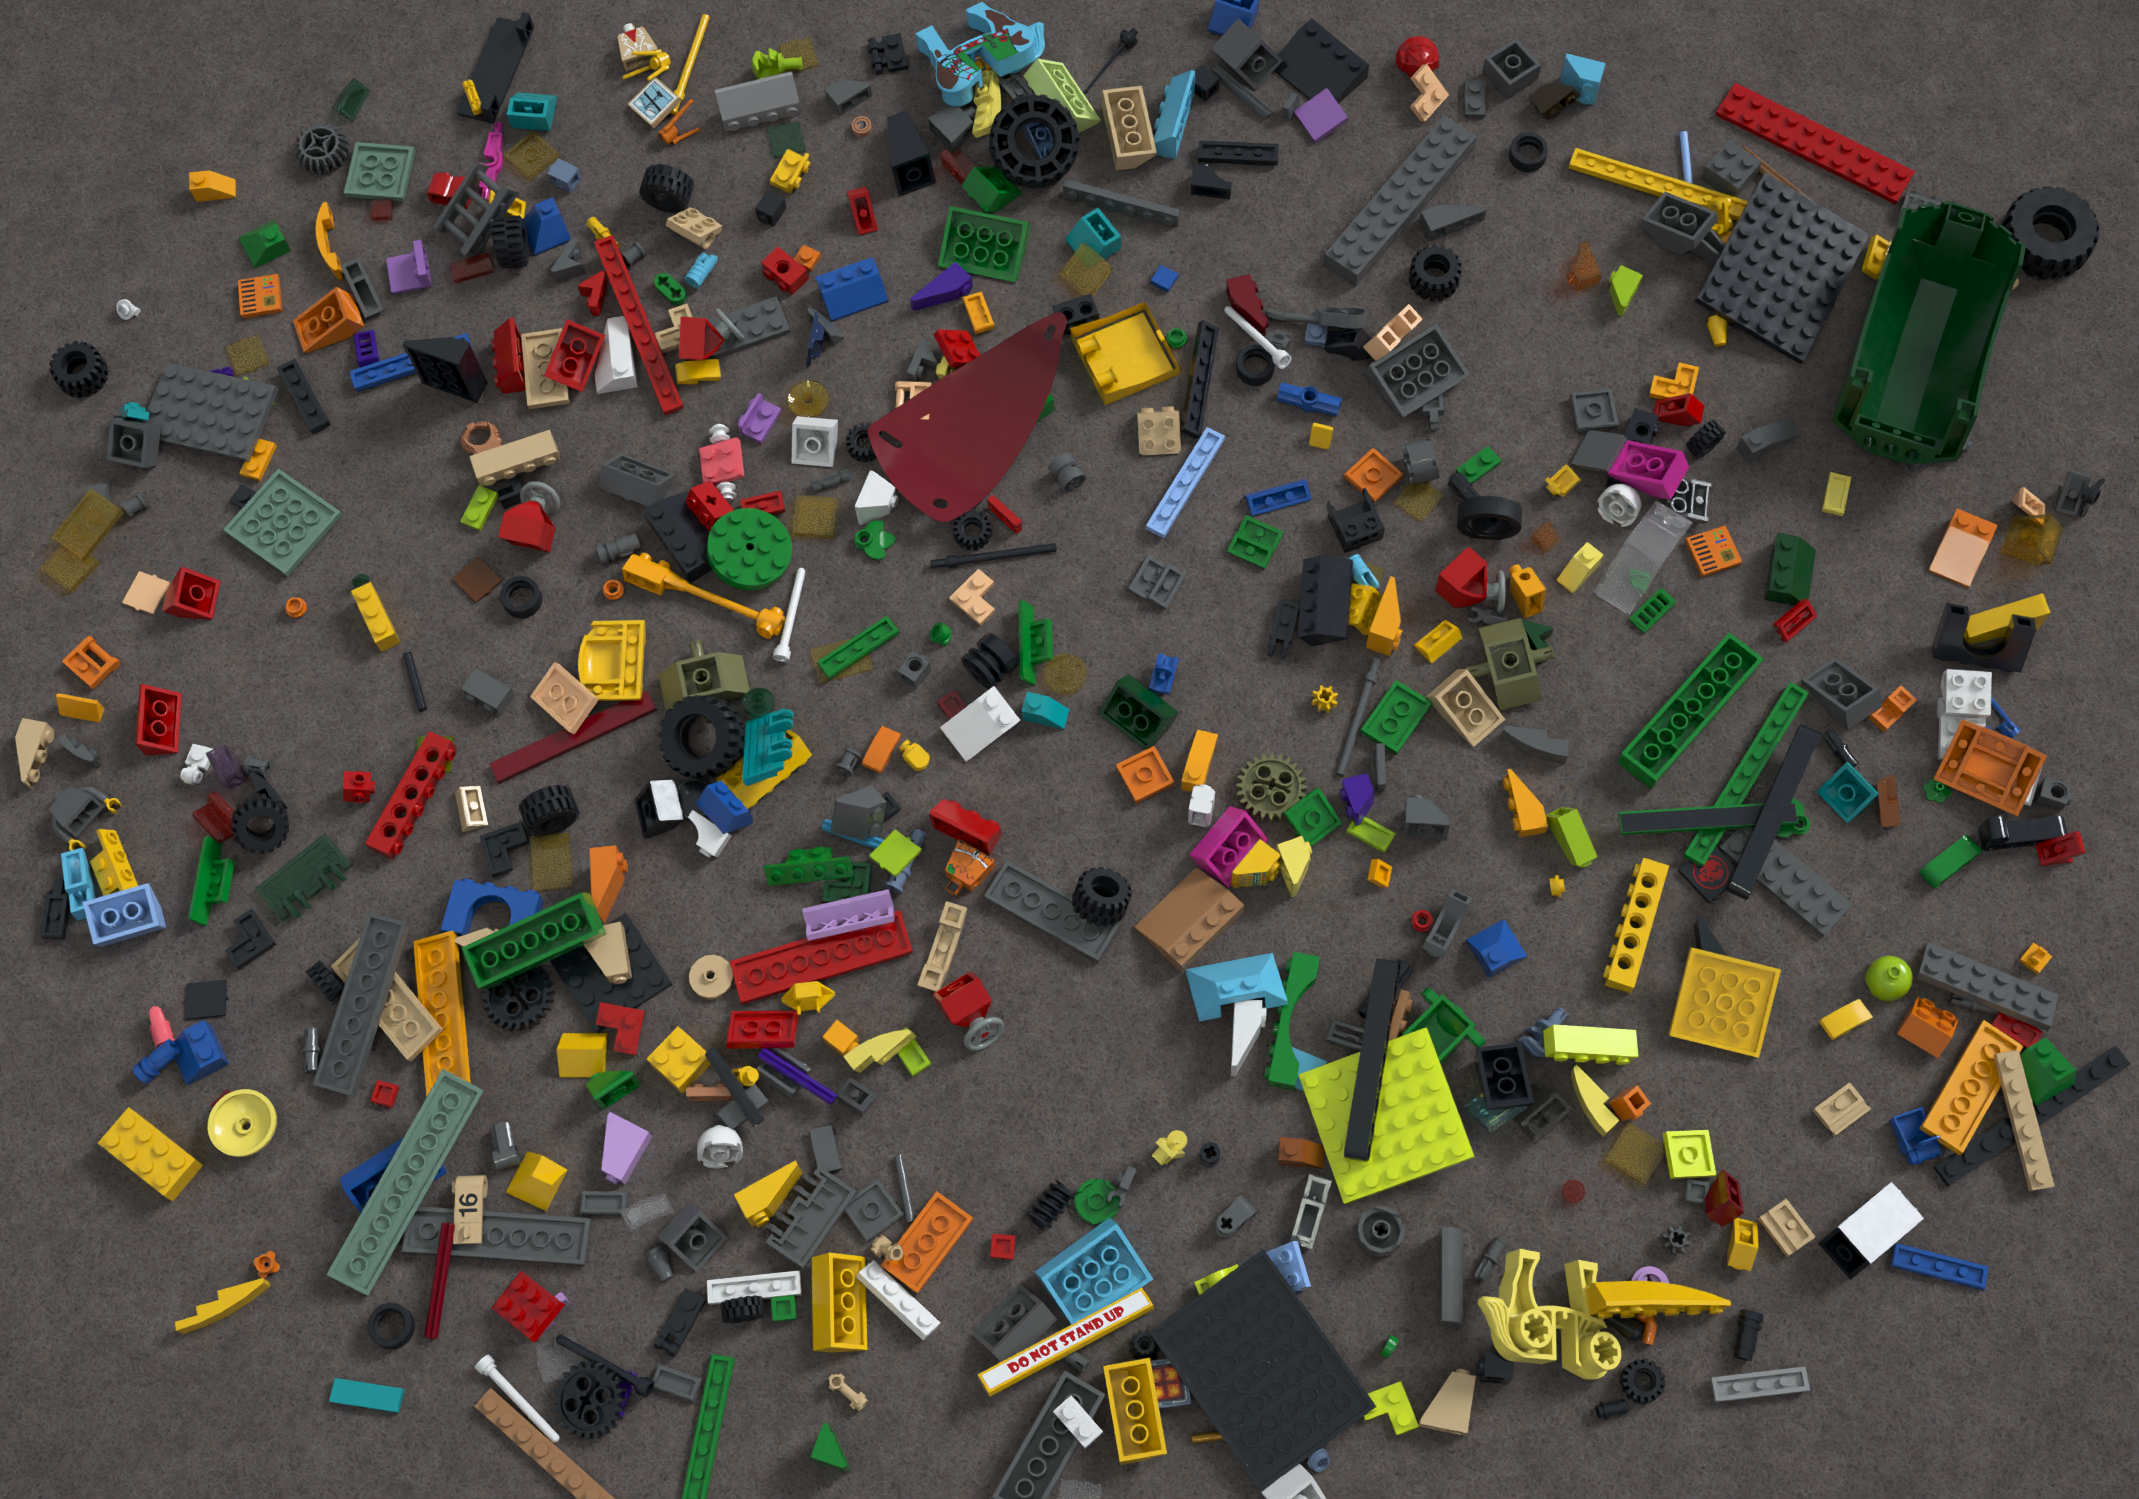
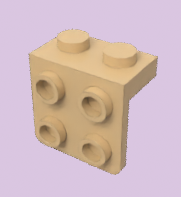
[1137,406,1181,455]

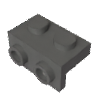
[756,1048,810,1099]

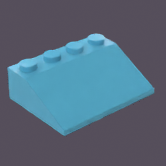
[1035,1217,1153,1325]

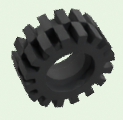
[1686,420,1726,458]
[846,422,883,463]
[953,510,992,550]
[305,960,344,1002]
[720,1295,765,1323]
[1620,1358,1666,1404]

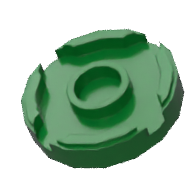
[1074,1179,1120,1225]

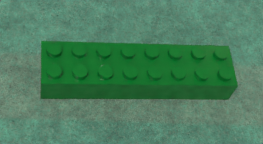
[1617,632,1764,790]

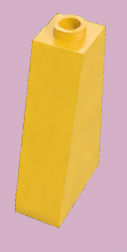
[1964,594,2050,644]

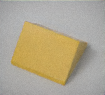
[557,1033,608,1078]

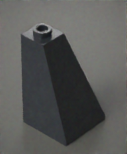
[887,110,936,197]

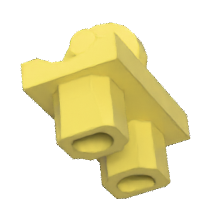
[1152,1130,1188,1165]

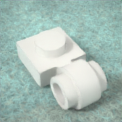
[180,744,215,785]

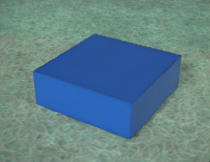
[1151,265,1178,292]

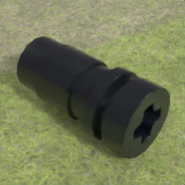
[1733,1309,1764,1362]

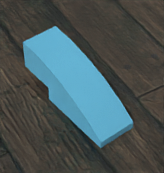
[61,848,96,921]

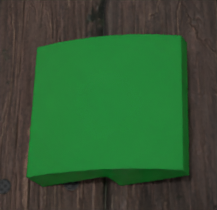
[1227,515,1284,569]

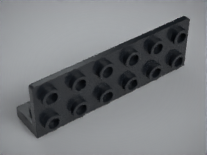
[457,12,534,124]

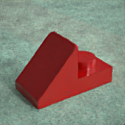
[577,271,609,316]
[2036,831,2086,866]

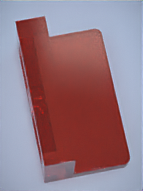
[940,149,977,185]
[192,791,234,843]

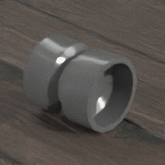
[1048,453,1086,492]

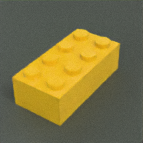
[98,1107,203,1201]

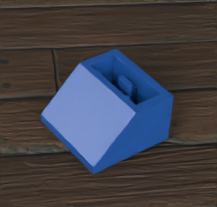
[1208,0,1259,36]

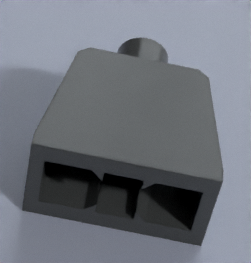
[928,106,976,153]

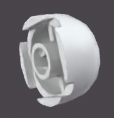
[1597,484,1641,527]
[697,1125,743,1169]

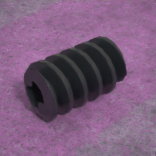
[1025,1179,1075,1230]

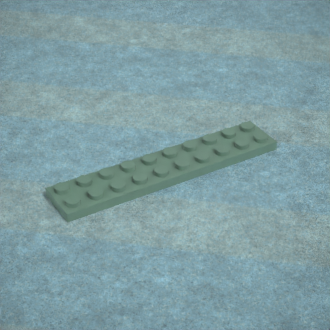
[326,1069,484,1296]

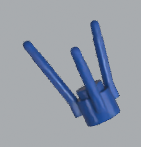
[1985,697,2021,738]

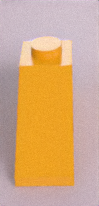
[1181,730,1218,792]

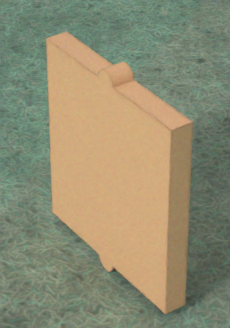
[122,571,171,615]

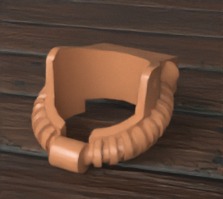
[461,421,502,455]

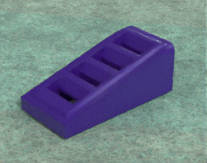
[354,330,380,368]

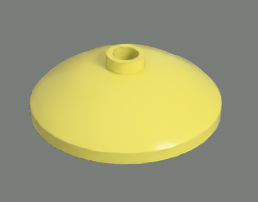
[208,1089,277,1157]

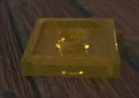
[503,130,560,181]
[1059,242,1114,296]
[792,495,839,539]
[39,538,100,594]
[1604,1122,1666,1186]

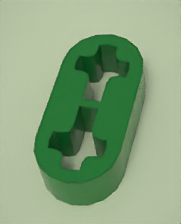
[654,273,687,306]

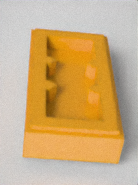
[962,291,995,335]

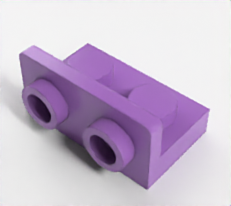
[737,393,782,444]

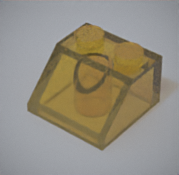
[2001,514,2063,565]

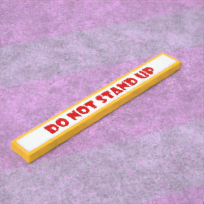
[978,1287,1154,1397]

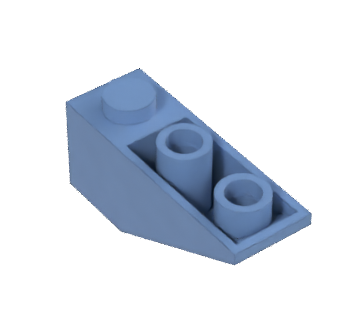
[1021,122,1053,159]

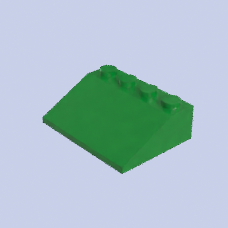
[938,206,1031,282]

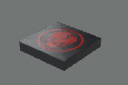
[1678,847,1735,904]

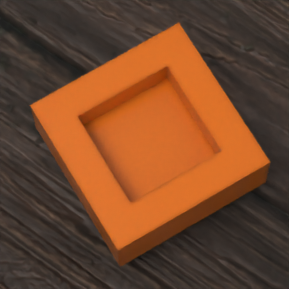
[794,245,821,272]

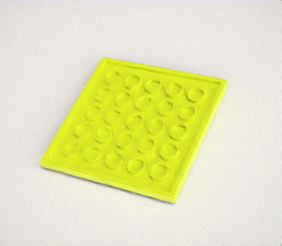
[1299,1027,1475,1204]

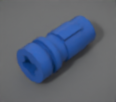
[132,1039,180,1084]

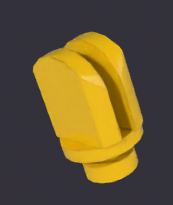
[899,740,930,771]
[732,1066,759,1087]

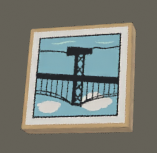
[628,77,681,128]

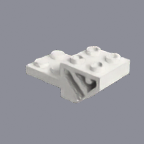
[1937,669,1992,760]

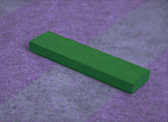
[817,616,900,681]

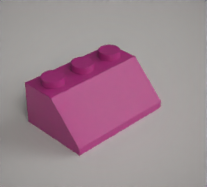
[1189,806,1268,888]

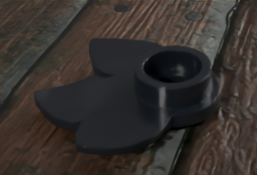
[2080,478,2105,517]

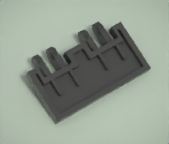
[766,1166,857,1269]

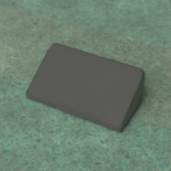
[807,308,845,346]

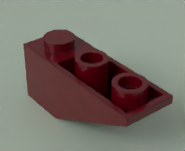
[1226,274,1269,336]

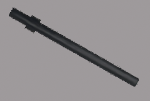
[930,543,1057,569]

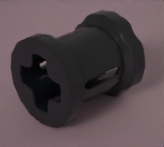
[1200,1142,1221,1167]

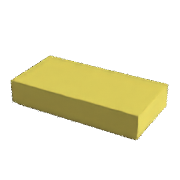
[1822,472,1851,516]

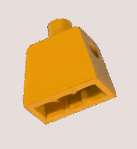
[1508,564,1546,619]

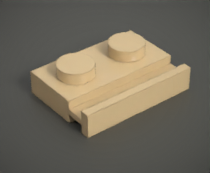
[1812,1082,1871,1137]
[1758,1199,1815,1257]

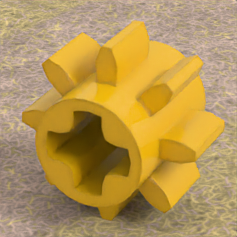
[1312,685,1338,713]

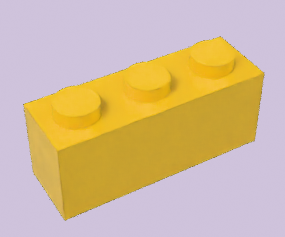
[351,582,401,652]

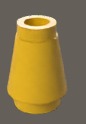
[1707,315,1727,347]

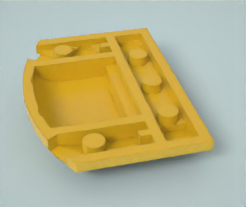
[578,620,646,701]

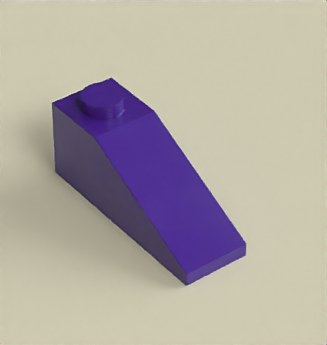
[910,262,973,311]

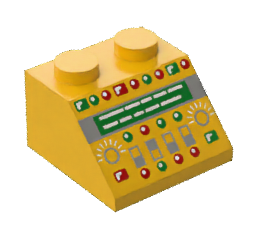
[1231,839,1281,888]

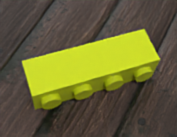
[1543,1025,1638,1065]

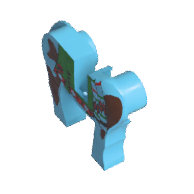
[915,2,1045,106]

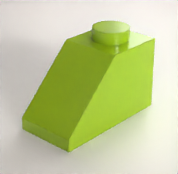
[1608,265,1643,316]

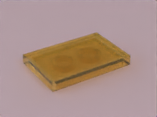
[51,488,124,561]

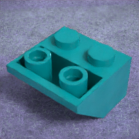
[507,92,557,131]
[1065,208,1121,269]

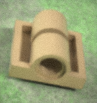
[666,208,722,249]

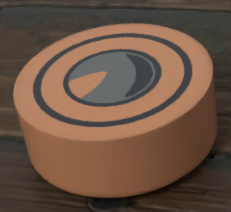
[852,116,872,137]

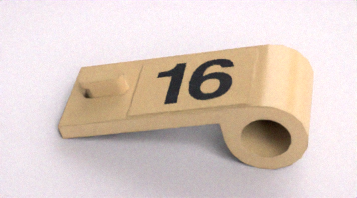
[452,1175,488,1244]

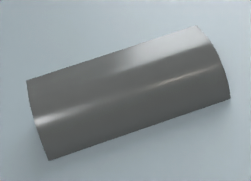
[1438,1226,1463,1328]

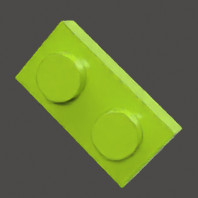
[460,485,499,531]

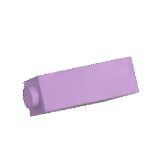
[601,1112,652,1185]

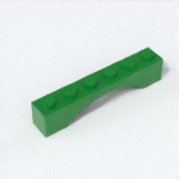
[1264,952,1320,1091]

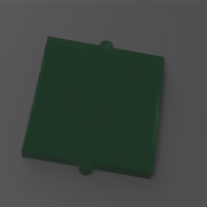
[767,121,806,158]

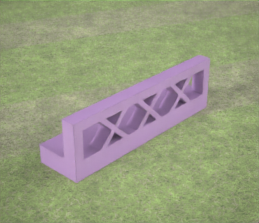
[802,889,894,941]

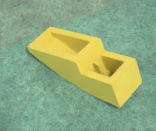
[843,1029,917,1073]
[1570,1065,1620,1137]

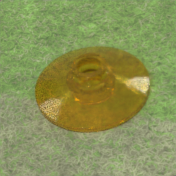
[788,380,829,418]

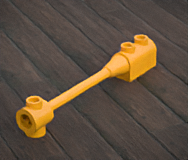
[622,553,785,639]

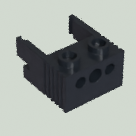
[1326,487,1385,553]

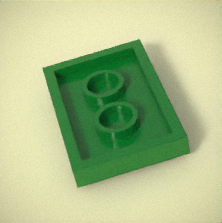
[1360,680,1433,755]

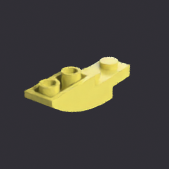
[972,69,1001,138]

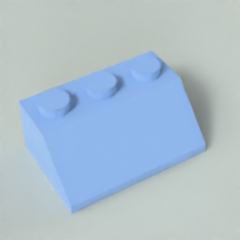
[83,883,166,947]

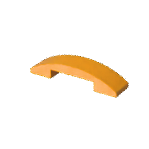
[316,202,343,280]

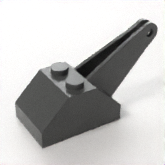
[1642,192,1725,265]

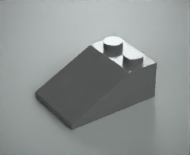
[1802,657,1882,730]

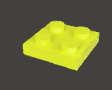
[1663,1130,1716,1179]

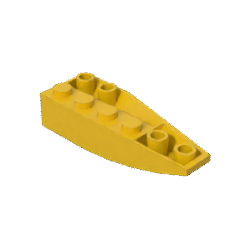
[1585,1281,1731,1319]

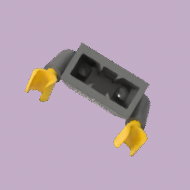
[49,786,122,851]

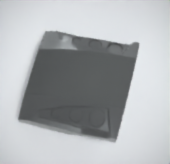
[1659,479,1711,523]

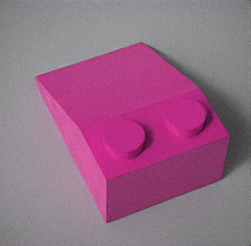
[1608,440,1689,500]

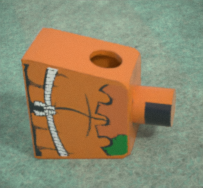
[945,839,996,896]

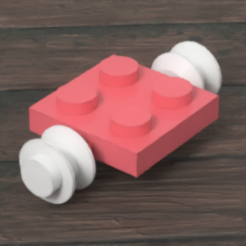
[699,424,744,503]

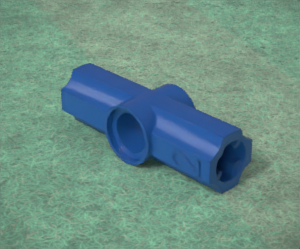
[1277,382,1342,417]

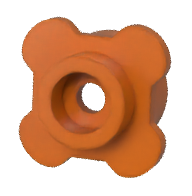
[253,1251,280,1278]

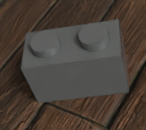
[461,668,515,716]

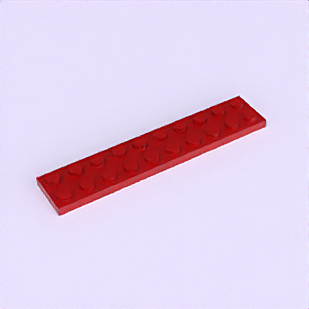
[1715,83,1915,205]

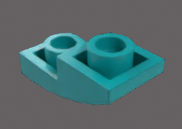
[120,402,149,421]

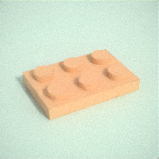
[530,662,599,734]

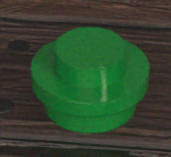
[1166,328,1187,348]

